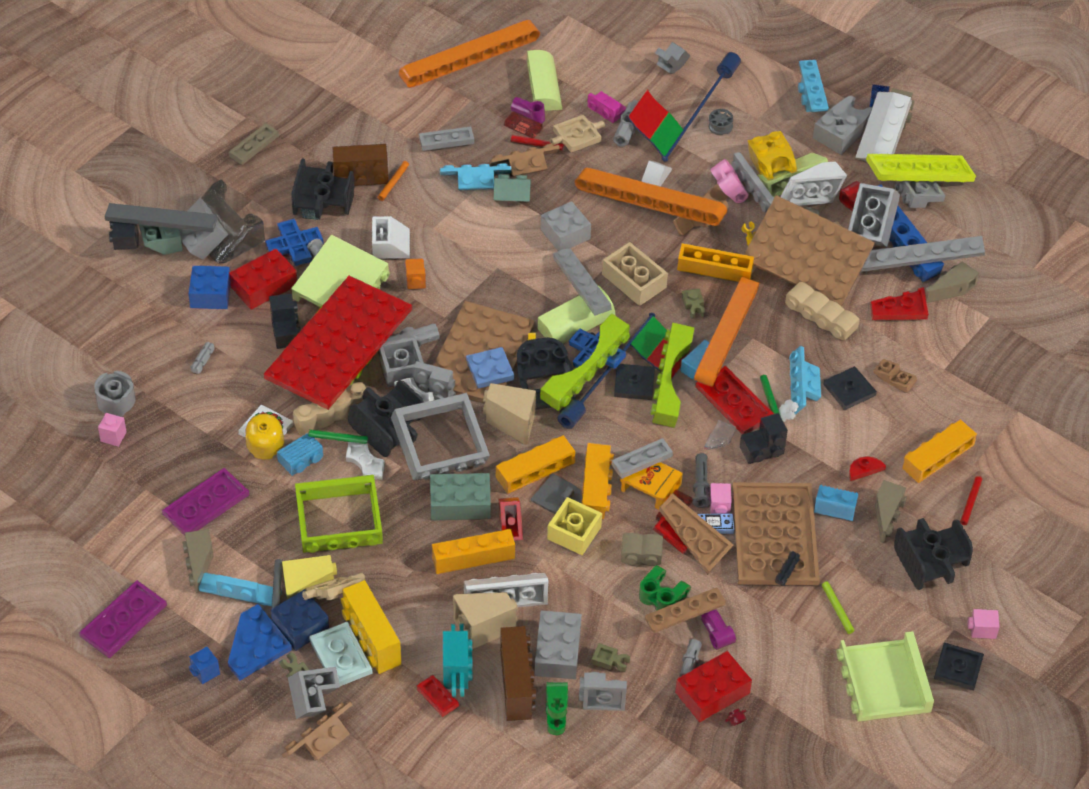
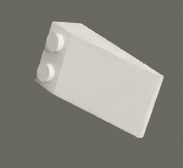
[781,162,847,206]

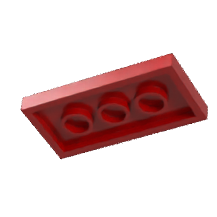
[696,365,774,434]

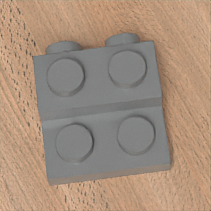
[895,181,946,208]
[414,361,456,400]
[579,672,627,711]

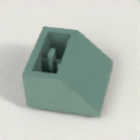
[494,174,531,201]
[139,224,183,255]

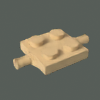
[550,115,605,152]
[302,573,365,600]

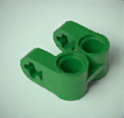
[639,565,691,611]
[546,682,568,736]

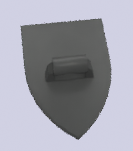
[531,473,582,514]

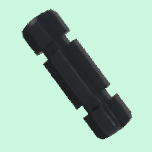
[775,551,800,586]

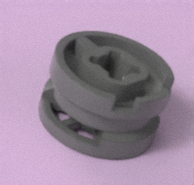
[708,109,733,136]

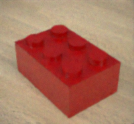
[229,249,297,310]
[675,650,752,723]

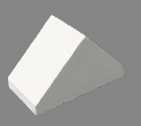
[642,161,672,186]

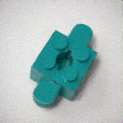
[443,623,473,697]

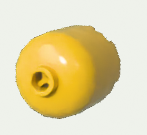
[245,414,284,460]

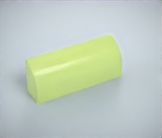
[527,50,562,111]
[757,153,828,198]
[538,285,615,344]

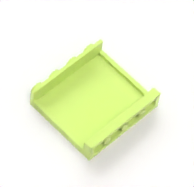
[292,235,390,307]
[837,631,934,722]

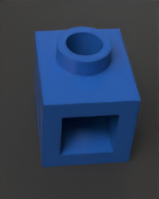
[189,647,220,684]

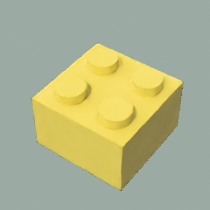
[547,497,602,556]

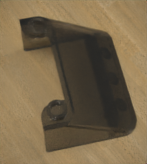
[201,179,265,263]

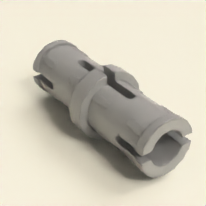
[679,639,702,677]

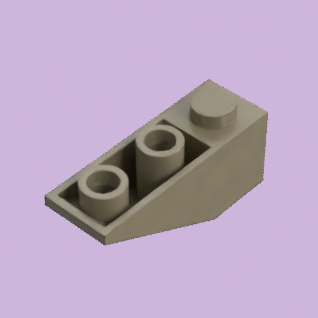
[925,261,979,303]
[875,480,907,543]
[182,529,214,593]

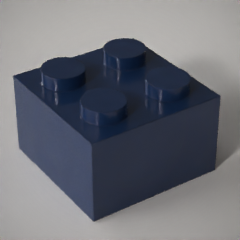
[271,589,329,651]

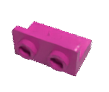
[587,91,627,123]

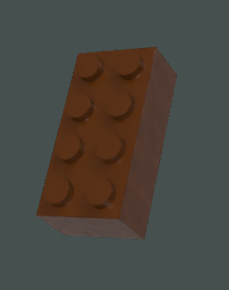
[500,626,536,721]

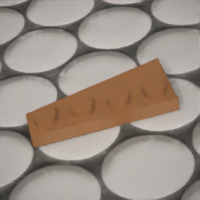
[659,494,733,575]

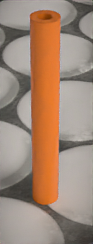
[378,161,409,201]

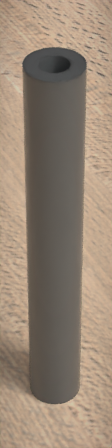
[272,559,283,609]

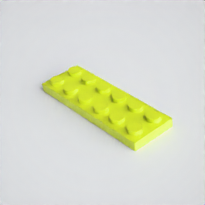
[866,154,976,183]

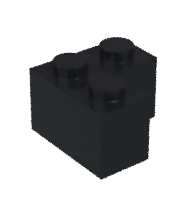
[109,221,139,250]
[269,293,301,349]
[739,413,788,464]

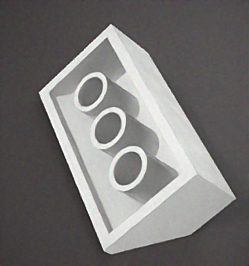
[855,92,912,162]
[464,573,548,607]

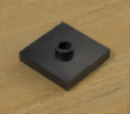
[614,364,655,400]
[823,366,877,410]
[934,642,984,691]

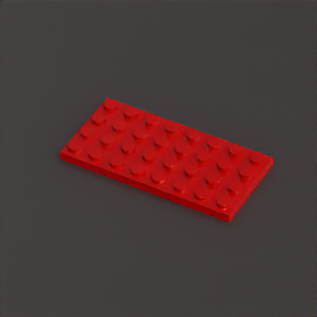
[264,275,412,410]

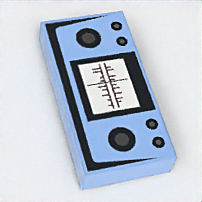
[698,514,734,534]

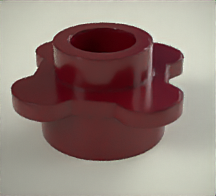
[725,708,747,726]

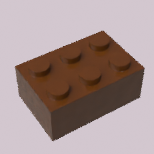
[332,144,388,186]

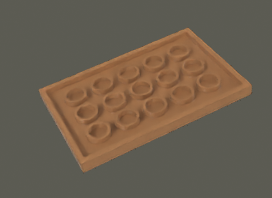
[744,195,875,306]
[433,301,535,404]
[732,482,820,585]

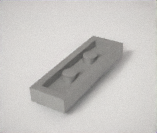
[419,127,474,151]
[612,438,673,479]

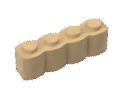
[785,282,860,341]
[293,382,366,435]

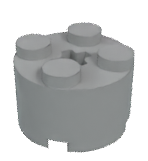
[94,371,136,417]

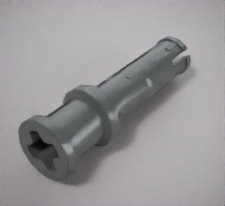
[693,453,710,508]

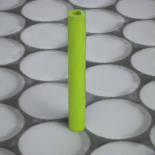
[821,581,855,634]

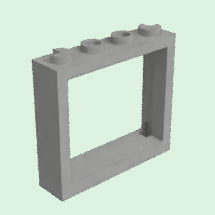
[391,393,490,480]

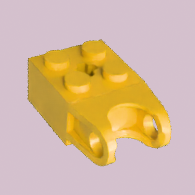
[747,131,797,180]

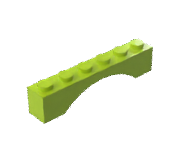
[540,313,630,411]
[650,322,694,428]

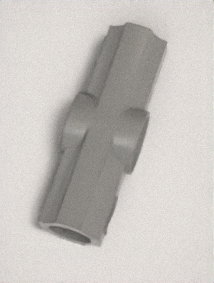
[613,100,639,147]
[385,324,439,348]

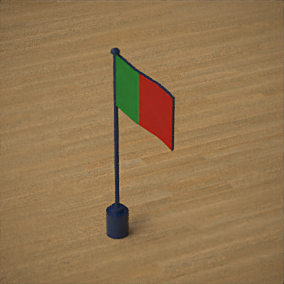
[628,52,741,162]
[557,312,692,429]

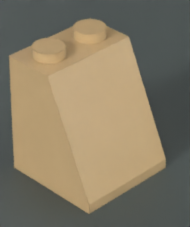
[483,383,536,445]
[453,592,518,649]

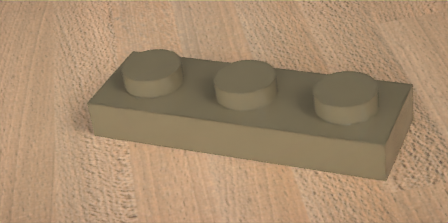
[229,123,279,165]

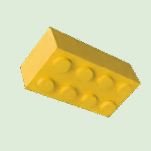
[341,580,401,674]

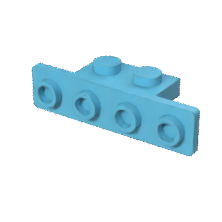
[798,60,829,112]
[440,164,511,190]
[789,346,821,415]
[199,573,282,606]

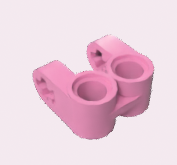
[710,159,749,203]

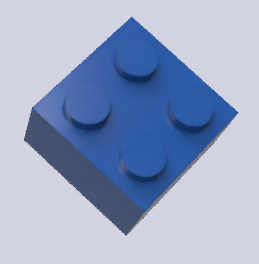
[188,265,231,309]

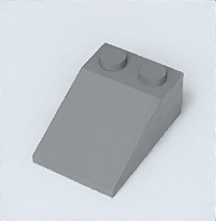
[179,198,228,260]

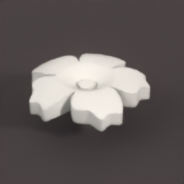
[779,399,799,422]

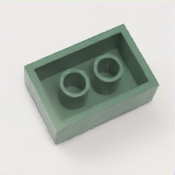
[430,473,491,520]

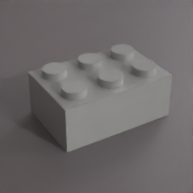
[848,183,900,247]
[535,610,582,680]

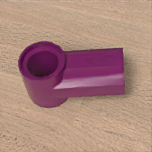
[511,97,545,124]
[701,609,736,650]

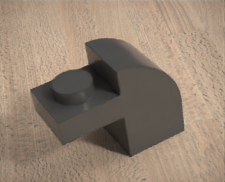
[655,42,690,74]

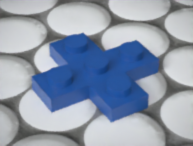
[265,219,324,266]
[569,328,626,369]

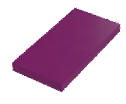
[162,468,249,536]
[79,580,167,658]

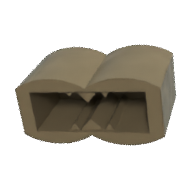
[621,533,663,566]

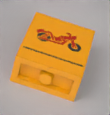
[620,462,683,510]

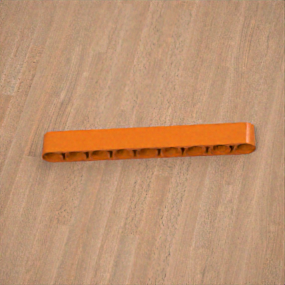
[398,20,540,88]
[575,167,727,226]
[694,277,760,387]

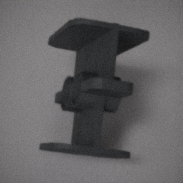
[291,158,354,219]
[348,380,424,457]
[894,518,973,590]

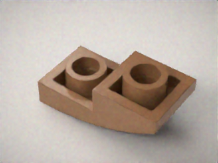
[873,359,917,393]

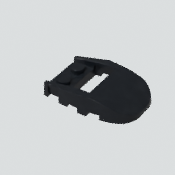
[517,337,576,410]

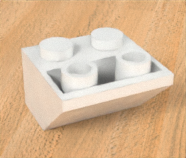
[372,216,410,259]

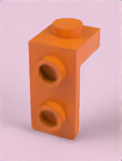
[405,258,426,289]

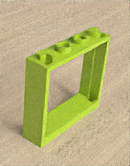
[295,475,383,553]

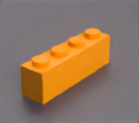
[677,243,754,282]
[902,419,977,483]
[496,435,576,494]
[581,443,614,519]
[432,529,515,574]

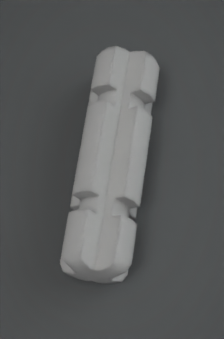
[191,342,215,374]

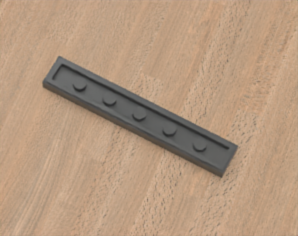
[104,203,218,232]

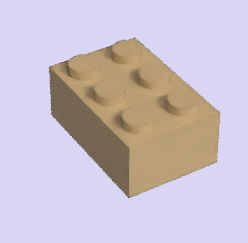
[602,242,668,306]

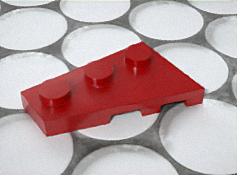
[870,287,929,320]

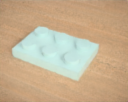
[309,622,372,686]

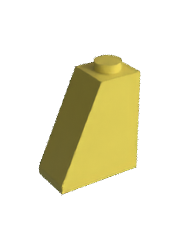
[282,555,337,600]

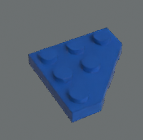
[228,604,292,681]

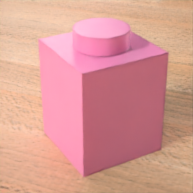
[98,413,126,447]
[709,483,731,514]
[967,609,999,639]

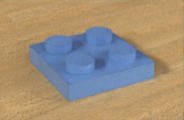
[466,347,514,389]

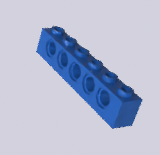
[878,184,944,283]

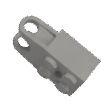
[813,96,872,155]

